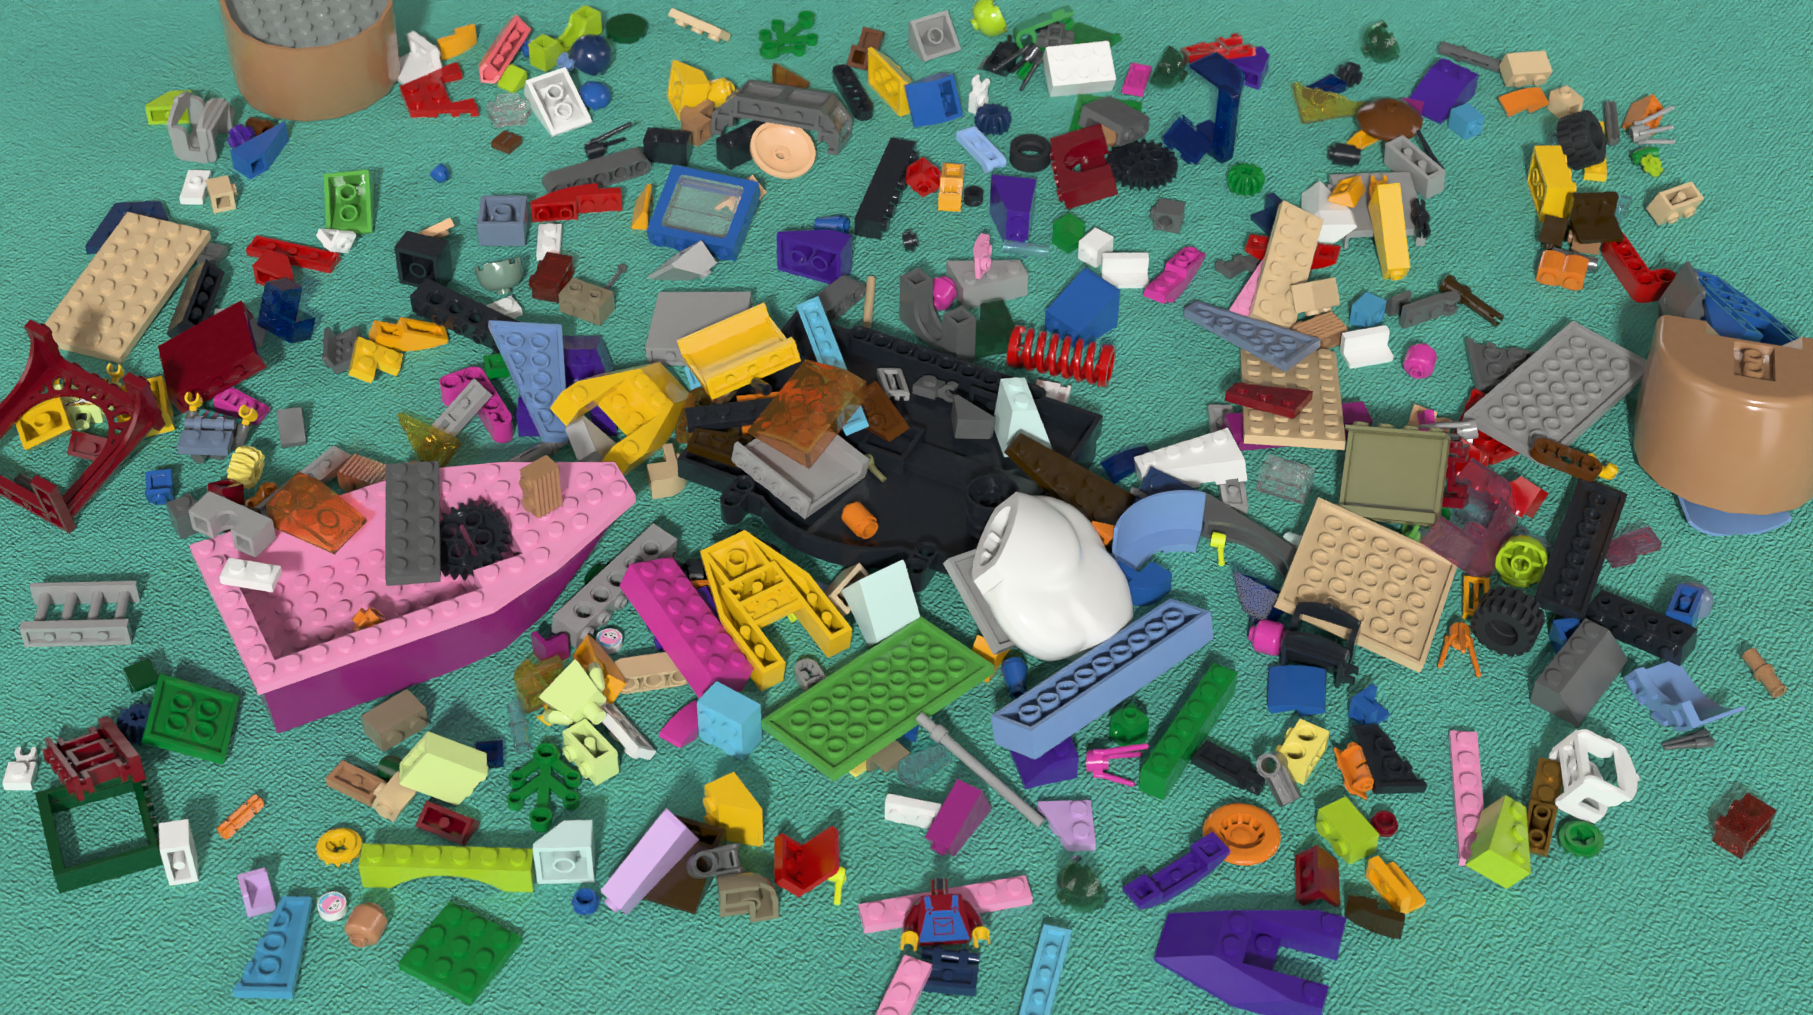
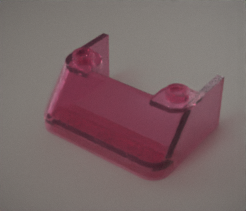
[1420,458,1518,578]

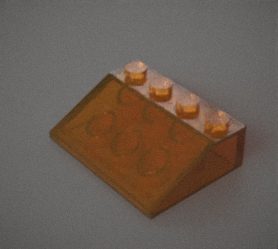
[747,359,867,469]

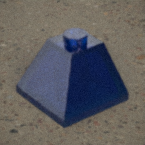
[1233,571,1285,624]

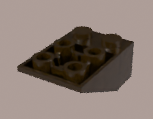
[643,814,727,915]

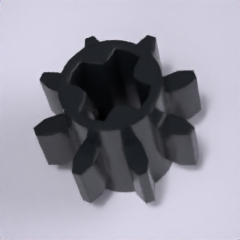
[1336,61,1364,88]

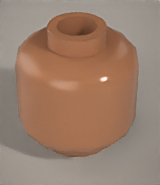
[344,902,388,948]

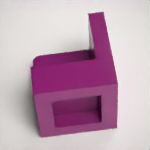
[531,631,570,669]

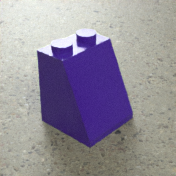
[989,174,1037,248]

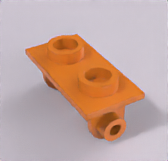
[1334,742,1374,800]

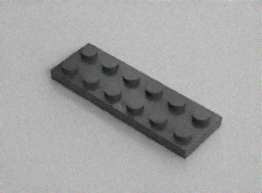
[385,461,441,586]

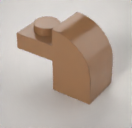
[680,99,714,147]

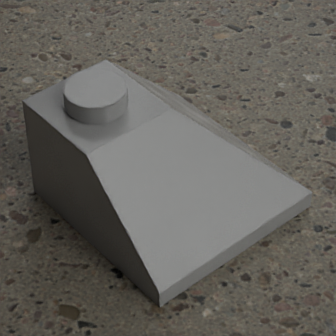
[648,240,717,281]

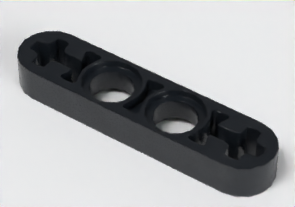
[832,64,873,121]

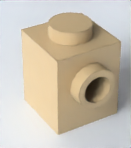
[1547,85,1584,119]
[205,175,238,213]
[372,771,418,822]

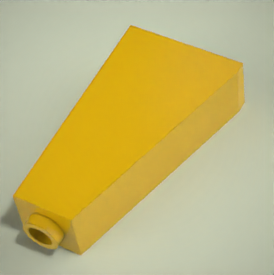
[1368,183,1410,281]

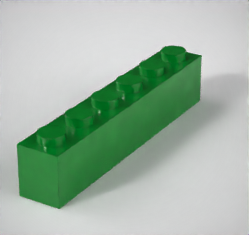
[1139,663,1238,801]

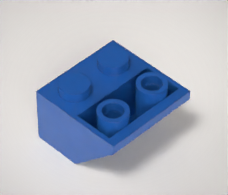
[904,72,963,127]

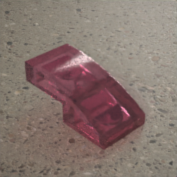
[1606,526,1662,568]

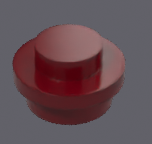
[1370,811,1398,837]

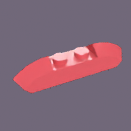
[479,14,531,84]

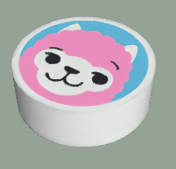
[596,628,623,654]
[317,892,347,921]

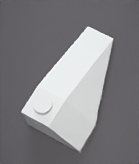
[1301,181,1357,248]

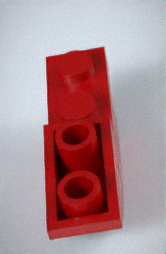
[530,183,622,222]

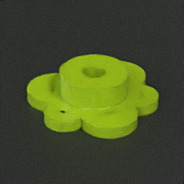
[1640,154,1663,177]

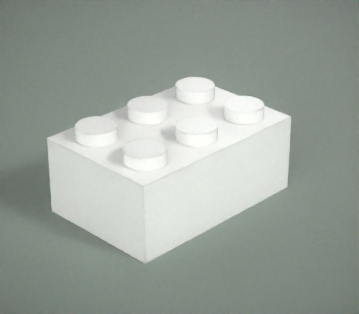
[1042,41,1116,97]

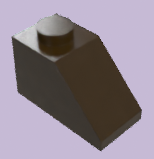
[1539,214,1569,250]

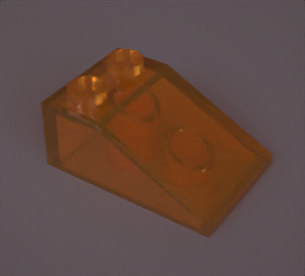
[266,472,367,555]

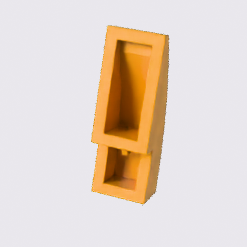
[938,163,965,212]
[368,317,448,352]
[573,634,626,705]

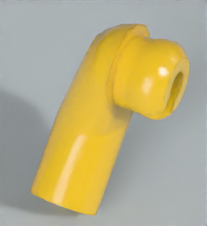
[1587,453,1618,480]

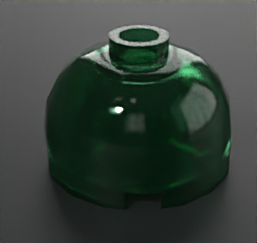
[1361,20,1400,63]
[1149,45,1188,89]
[1055,855,1109,914]

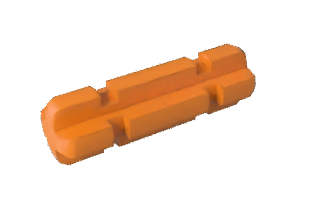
[217,794,264,840]

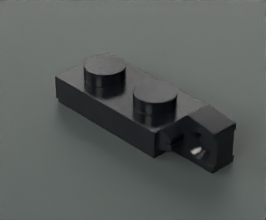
[1191,740,1266,796]

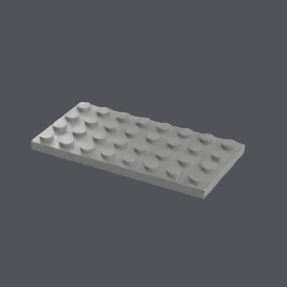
[1463,321,1647,467]

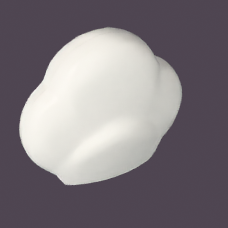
[972,492,1134,662]

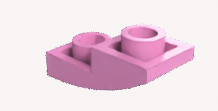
[973,233,992,279]

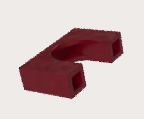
[1050,123,1118,210]

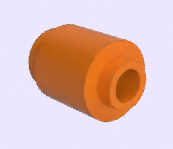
[841,502,878,539]

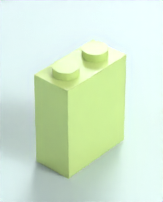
[399,731,489,806]

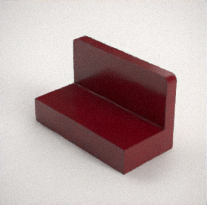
[67,430,114,461]
[1295,845,1340,907]

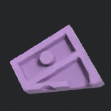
[1037,800,1096,852]

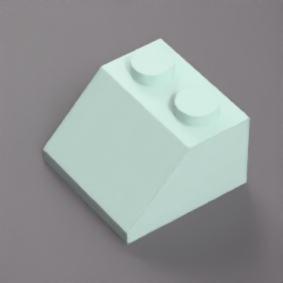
[533,819,596,884]

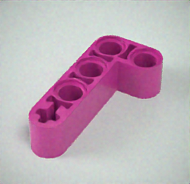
[439,367,514,443]

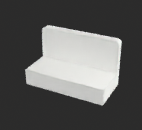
[1101,253,1149,288]
[1339,325,1394,369]

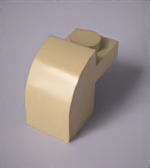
[647,443,688,499]

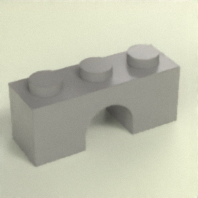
[188,491,276,558]

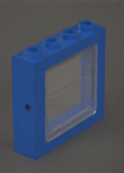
[647,165,761,261]

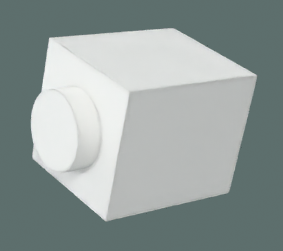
[1078,228,1114,268]

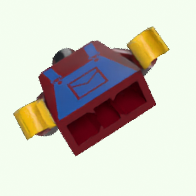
[900,878,991,952]

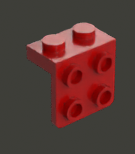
[774,826,839,897]

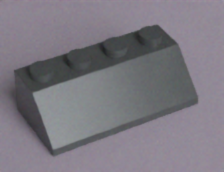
[1530,618,1628,727]

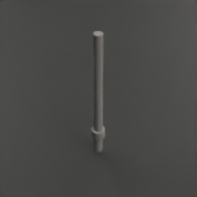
[916,712,1045,828]

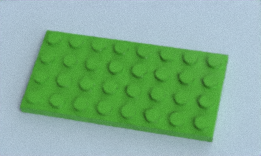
[761,616,994,781]

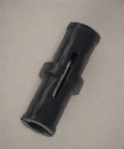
[1411,198,1431,238]

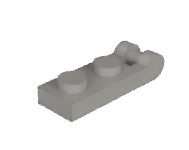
[430,379,492,446]

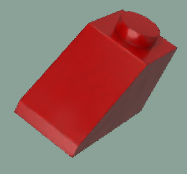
[252,249,297,296]

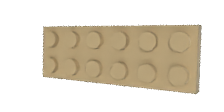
[1248,200,1324,330]

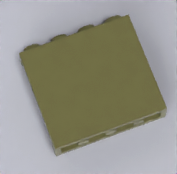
[1335,421,1451,528]

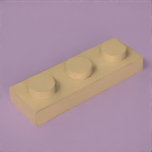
[668,8,731,42]

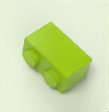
[1315,796,1379,865]

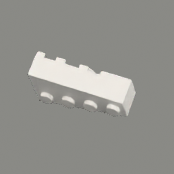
[1134,428,1247,488]

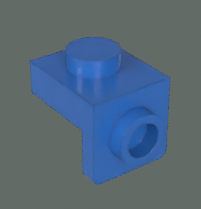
[145,469,174,505]

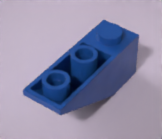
[230,122,289,180]

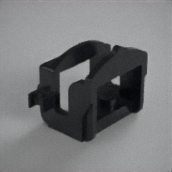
[1281,602,1361,689]

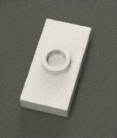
[179,170,212,205]

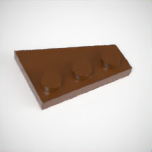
[835,381,910,442]

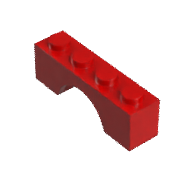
[1447,438,1549,518]

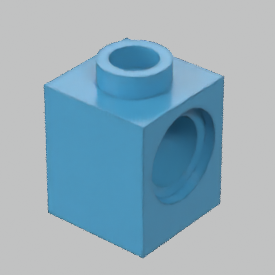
[1349,292,1387,329]

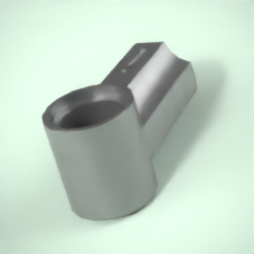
[1256,751,1302,808]

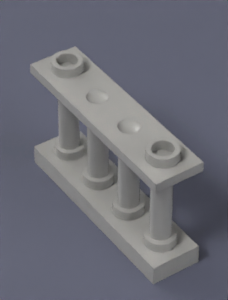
[19,581,141,647]

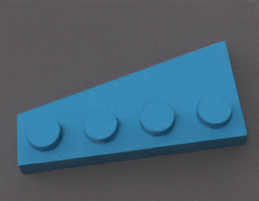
[233,896,313,999]

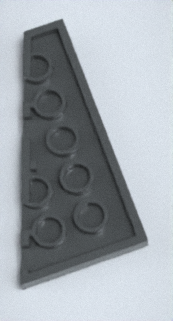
[1465,338,1535,393]

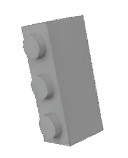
[1384,135,1445,199]

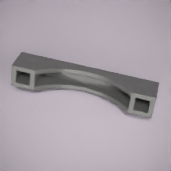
[1201,494,1297,580]

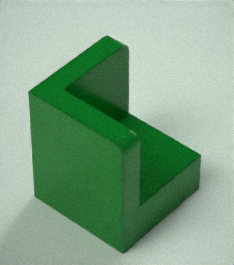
[1052,213,1085,254]
[483,353,511,385]

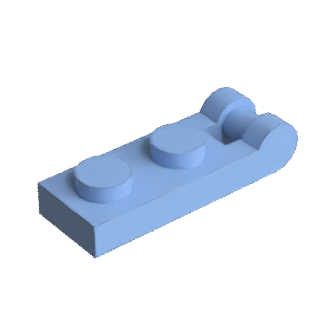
[956,126,1007,173]

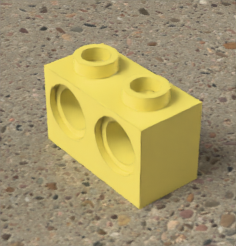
[1273,719,1330,785]

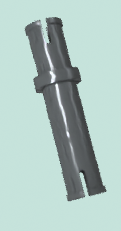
[1438,41,1502,73]

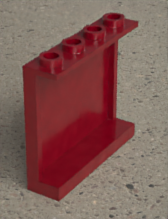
[158,300,267,414]

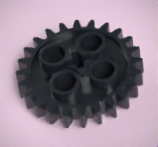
[1106,139,1178,191]
[440,501,512,581]

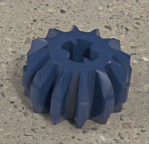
[974,102,1012,137]
[116,701,151,747]

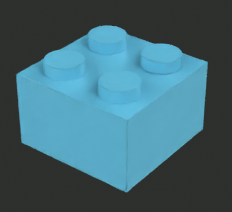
[697,681,762,761]

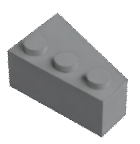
[946,260,1028,310]

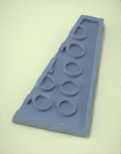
[1184,301,1321,372]

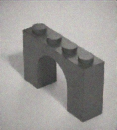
[899,268,976,363]

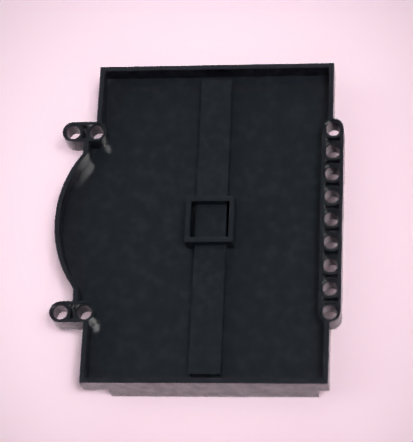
[677,312,1103,593]

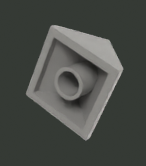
[909,10,961,62]

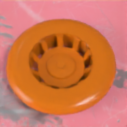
[1202,803,1281,865]

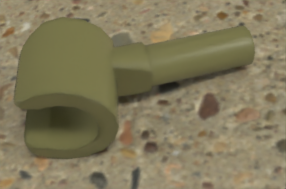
[864,454,887,482]

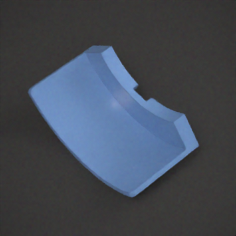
[1112,490,1206,571]
[1677,495,1792,536]
[1623,661,1746,732]

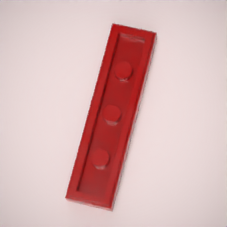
[246,235,341,274]

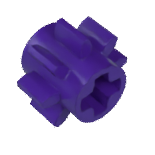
[227,124,256,149]

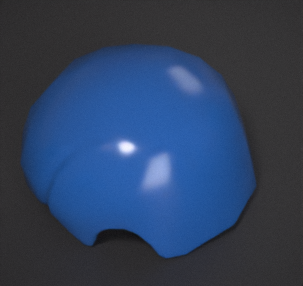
[578,81,611,111]

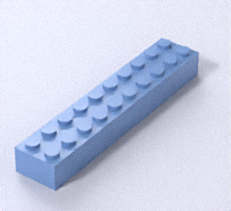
[991,598,1214,759]

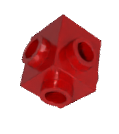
[905,157,941,198]

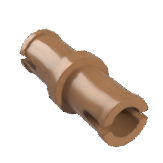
[1742,648,1787,698]

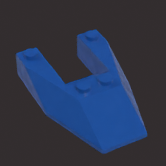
[1693,268,1798,346]

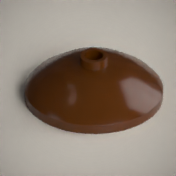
[1357,97,1423,142]

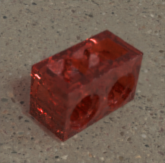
[1712,792,1777,860]

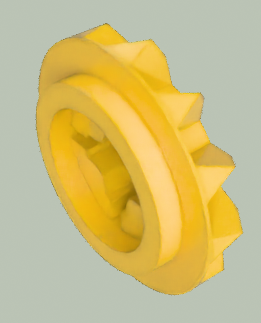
[316,828,362,868]

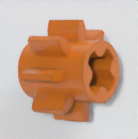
[352,606,386,632]

